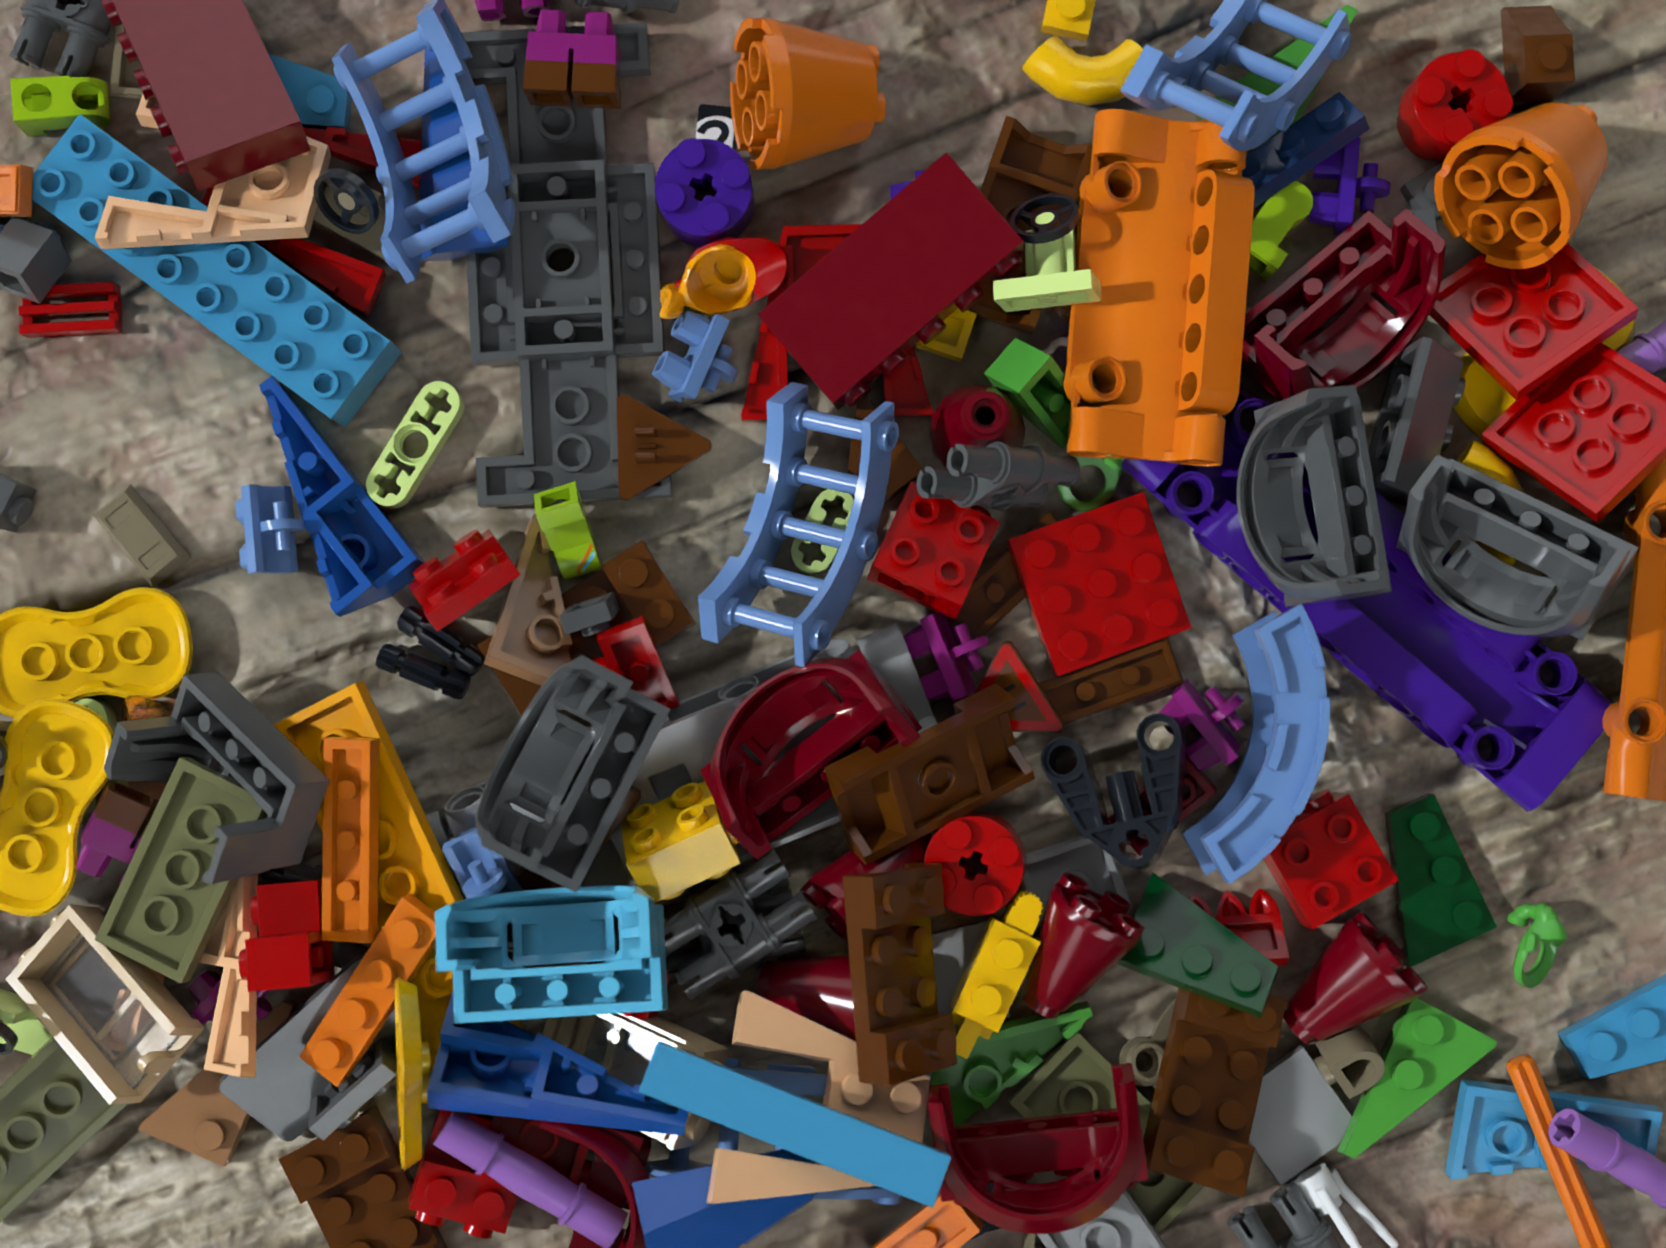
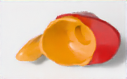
[660,236,788,319]

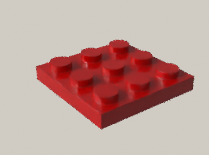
[1429,243,1639,401]
[1481,342,1666,523]
[1005,491,1192,676]

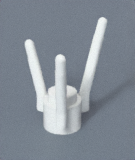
[1292,1163,1398,1248]

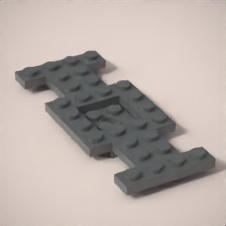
[462,22,672,508]

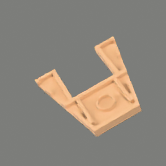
[94,94,331,249]
[105,874,258,1078]
[707,990,930,1204]

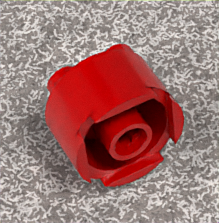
[1397,49,1513,161]
[924,811,1027,916]

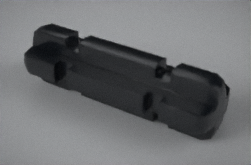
[397,605,485,676]
[376,644,471,700]

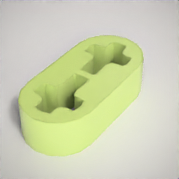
[791,489,854,575]

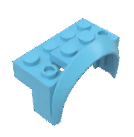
[435,885,668,1024]

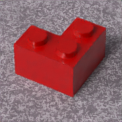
[239,879,335,992]

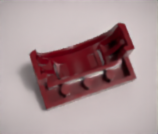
[1241,208,1446,401]
[700,649,922,860]
[927,1063,1148,1234]
[540,1121,652,1248]

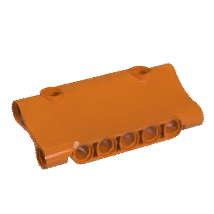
[1063,109,1255,467]
[1602,459,1666,802]

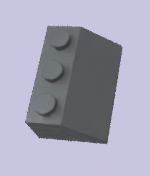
[1369,337,1465,506]

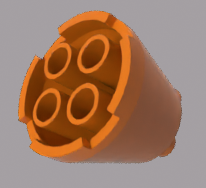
[730,18,886,170]
[1434,102,1608,269]

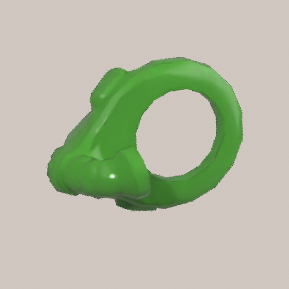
[1056,455,1124,511]
[1507,902,1568,988]

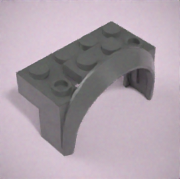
[1237,385,1392,607]
[1396,454,1639,641]
[475,655,670,893]
[104,672,330,884]

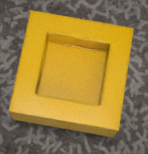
[1040,0,1096,42]
[916,308,977,362]

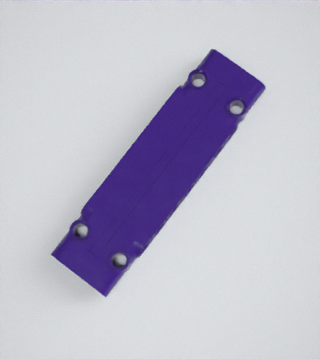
[1122,387,1614,812]

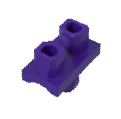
[1308,137,1391,235]

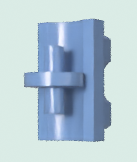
[652,311,738,402]
[235,484,305,574]
[443,826,523,899]

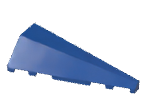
[420,48,508,261]
[259,375,425,617]
[427,991,688,1136]
[632,1149,819,1248]

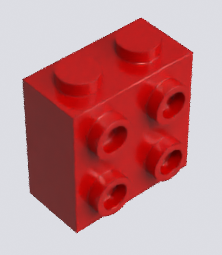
[867,481,1000,620]
[1263,789,1399,930]

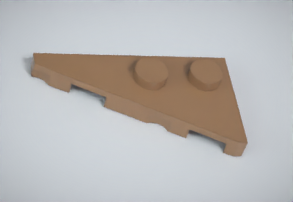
[484,514,572,686]
[138,1000,298,1167]

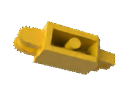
[949,889,1044,1059]

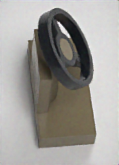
[313,168,386,262]

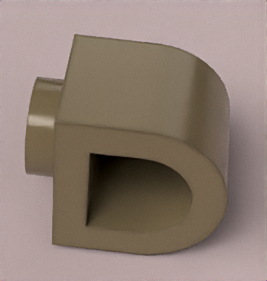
[1314,1027,1385,1099]

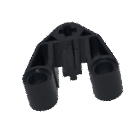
[1041,713,1187,869]

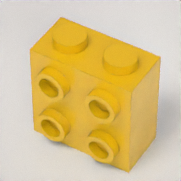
[621,781,741,903]

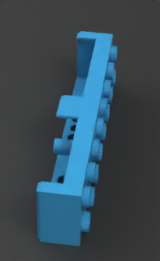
[32,114,402,428]

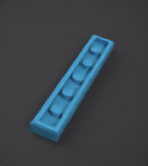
[638,1041,951,1208]

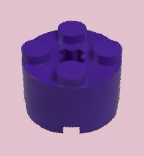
[655,138,755,248]

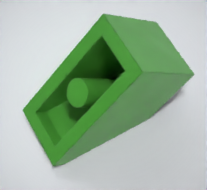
[984,338,1071,449]

